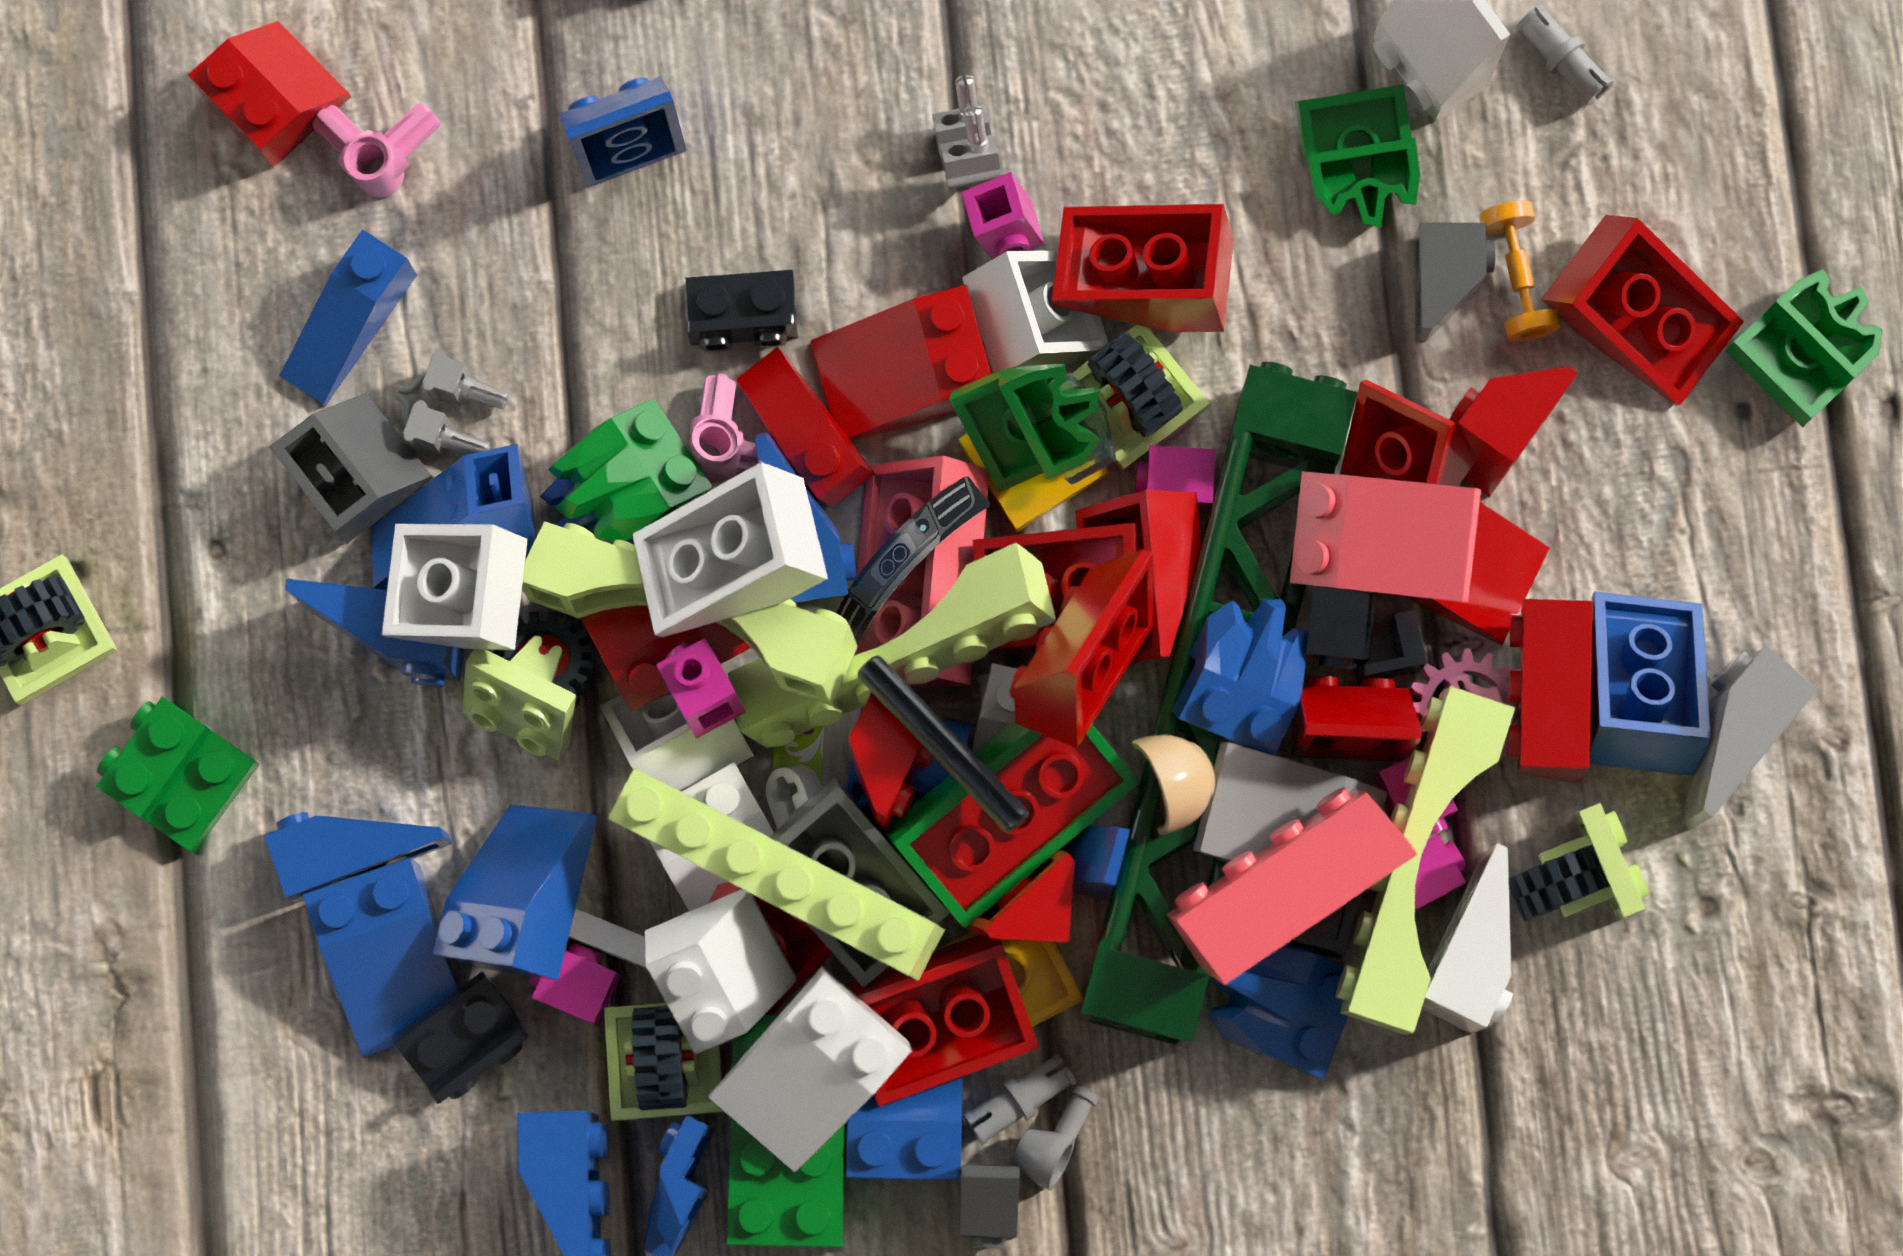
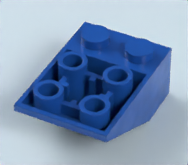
[371,444,537,590]
[517,1111,611,1256]

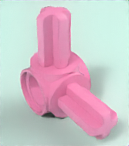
[312,103,440,198]
[686,374,791,483]

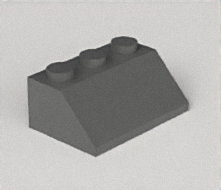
[771,777,950,988]

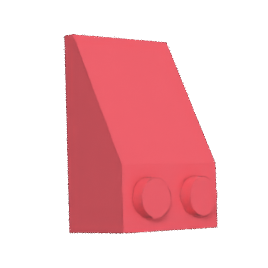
[1290,471,1481,602]

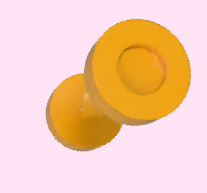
[1478,200,1561,342]

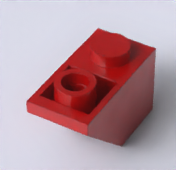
[848,692,934,832]

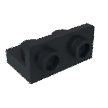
[685,270,798,352]
[392,971,529,1104]

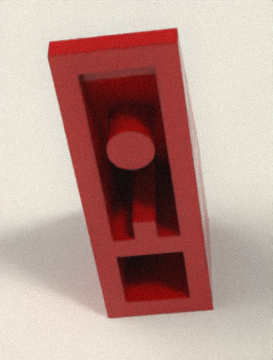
[736,346,875,507]

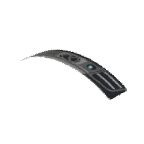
[836,476,990,653]

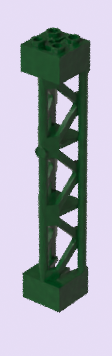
[1079,362,1358,1048]

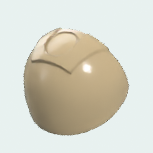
[1132,735,1215,835]

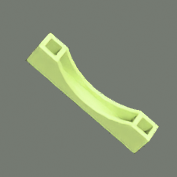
[522,521,858,706]
[727,543,1056,748]
[1336,686,1515,1035]
[608,768,944,981]

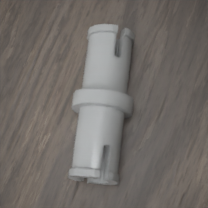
[1516,4,1614,106]
[963,1053,1076,1146]

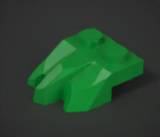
[1295,84,1420,228]
[1725,269,1882,427]
[950,364,1100,492]
[548,398,713,541]

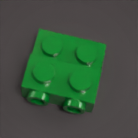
[96,696,259,854]

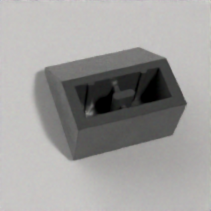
[269,393,433,544]

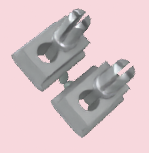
[932,75,1002,189]
[396,350,509,456]

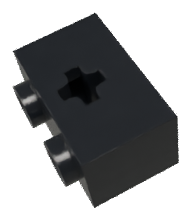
[1306,586,1377,669]

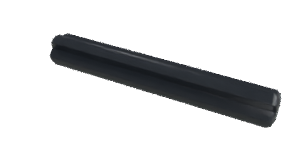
[857,655,1029,833]

